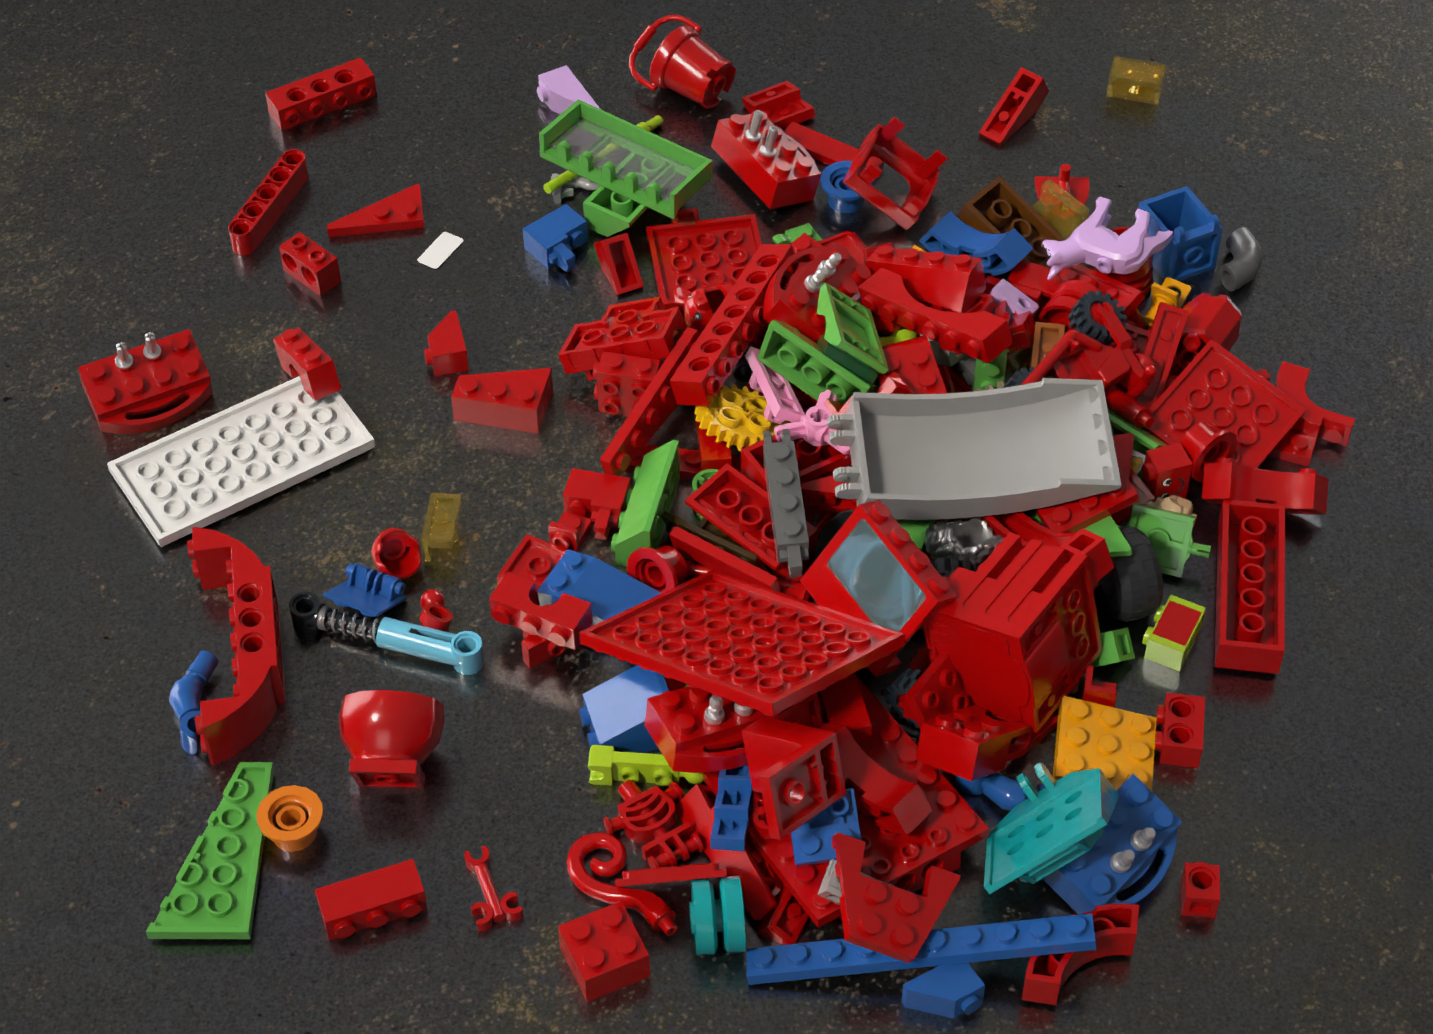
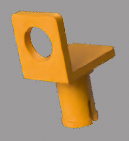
[1143,277,1191,327]

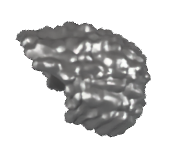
[924,517,1004,567]

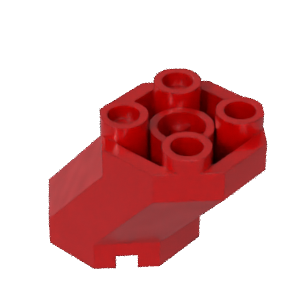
[1168,293,1242,376]

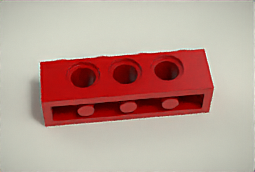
[265,57,377,131]

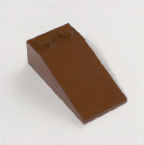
[957,176,1065,269]

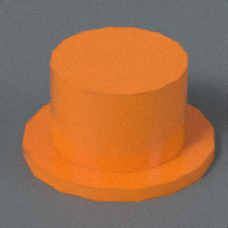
[257,785,323,852]

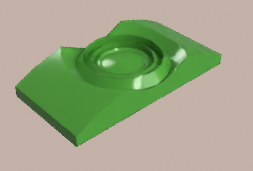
[817,282,889,374]

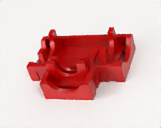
[558,296,687,381]

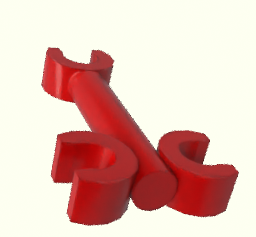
[464,846,524,931]

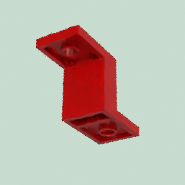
[742,693,846,840]

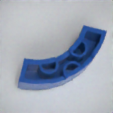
[919,211,1033,276]

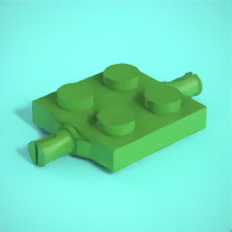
[1117,503,1211,578]

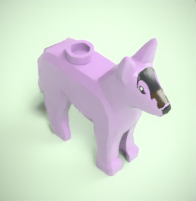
[1041,197,1173,280]

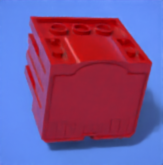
[920,532,1103,733]

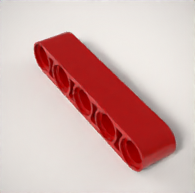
[228,149,309,255]

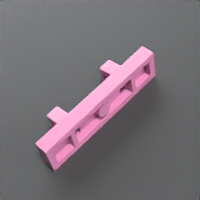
[745,346,805,424]

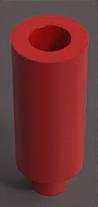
[1105,388,1155,428]

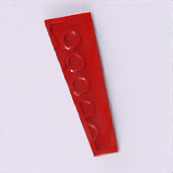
[599,327,699,476]

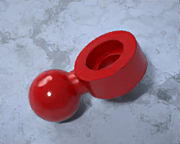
[419,589,453,631]

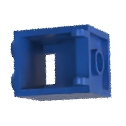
[1138,186,1223,281]

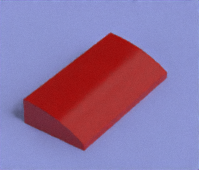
[685,463,818,571]

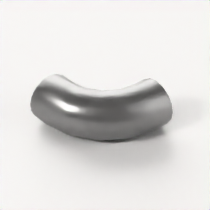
[1219,227,1262,291]

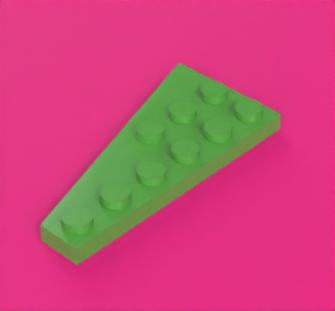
[146,762,274,939]

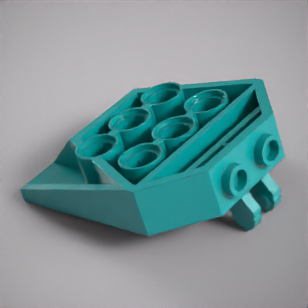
[984,763,1119,894]

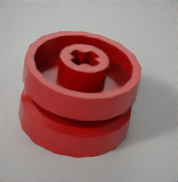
[1038,280,1104,334]

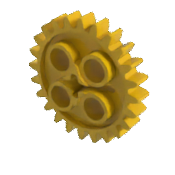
[694,384,791,451]

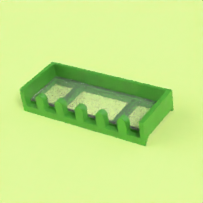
[539,99,712,219]

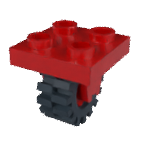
[885,655,972,730]

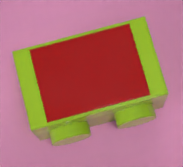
[1142,595,1206,672]

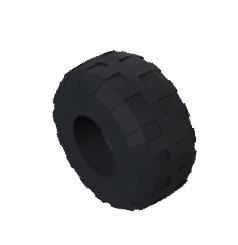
[1095,526,1164,622]

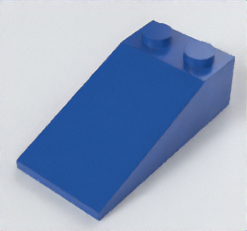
[537,549,662,627]

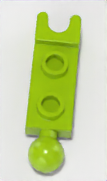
[588,745,704,786]

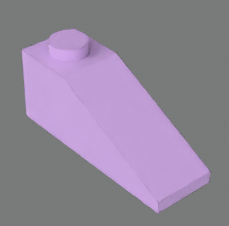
[537,65,600,114]

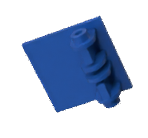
[323,563,408,617]

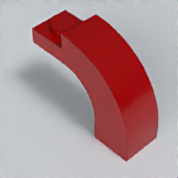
[1275,361,1355,446]

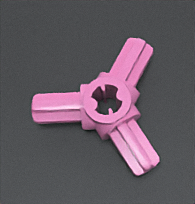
[774,390,851,455]

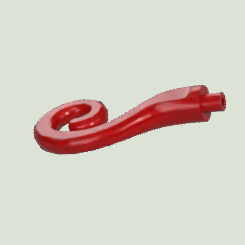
[566,832,678,936]

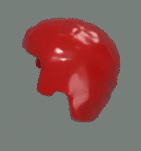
[371,527,422,580]

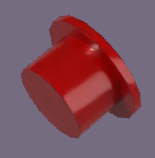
[1180,422,1238,482]
[626,545,688,593]

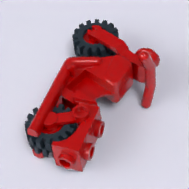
[1003,290,1157,400]

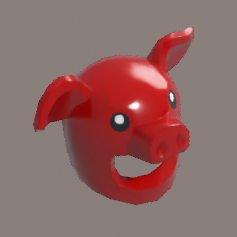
[673,282,733,336]

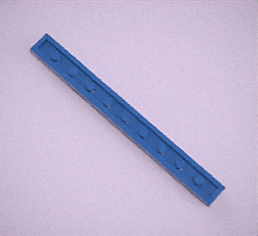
[746,913,1097,985]

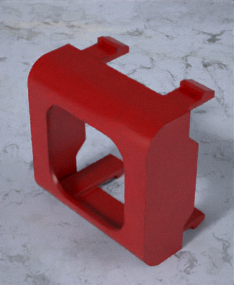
[843,117,948,230]

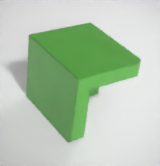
[1091,628,1135,668]

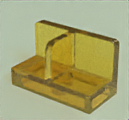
[1031,179,1089,240]
[421,492,462,562]

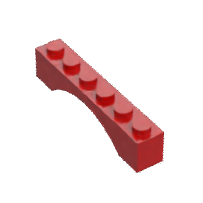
[858,268,1013,364]
[964,512,1114,585]

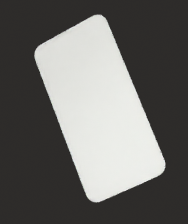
[417,232,463,269]

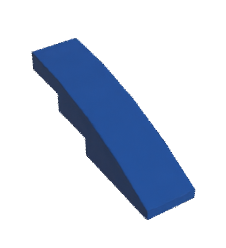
[710,765,754,851]

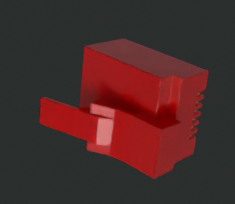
[994,300,1036,354]

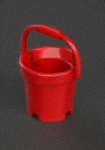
[629,15,736,109]

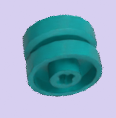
[689,876,746,956]

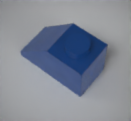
[902,963,985,1019]

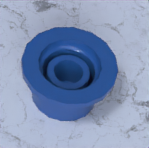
[820,161,875,213]

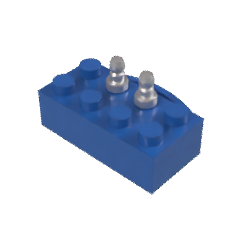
[1042,774,1182,915]

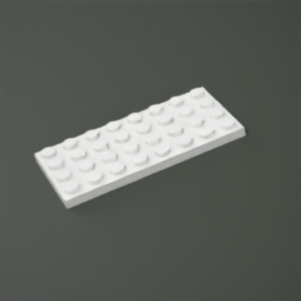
[107,376,375,547]

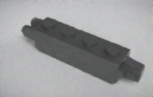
[763,429,809,578]

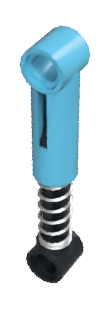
[289,592,485,675]

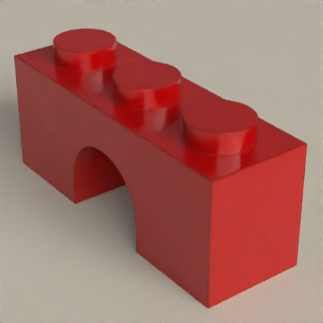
[273,328,341,401]
[489,571,593,650]

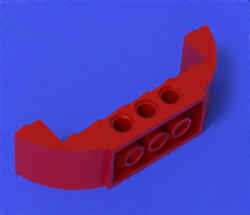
[187,527,286,766]

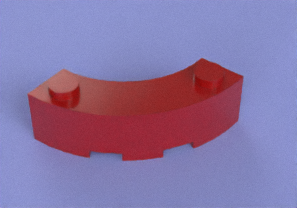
[1202,458,1329,515]
[818,723,933,836]
[1022,903,1139,1005]

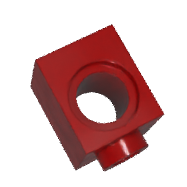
[1181,862,1220,918]

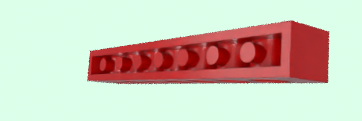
[670,244,799,406]

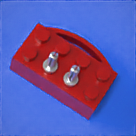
[711,110,821,209]
[78,329,213,434]

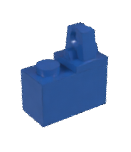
[523,204,588,272]

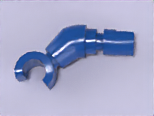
[169,650,219,754]
[954,772,1046,811]

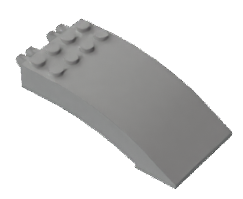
[827,378,1122,520]

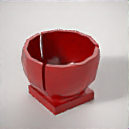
[339,690,445,789]

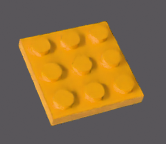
[1053,696,1157,791]

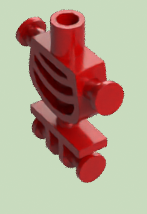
[603,780,704,868]

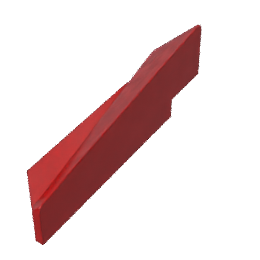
[675,784,782,920]

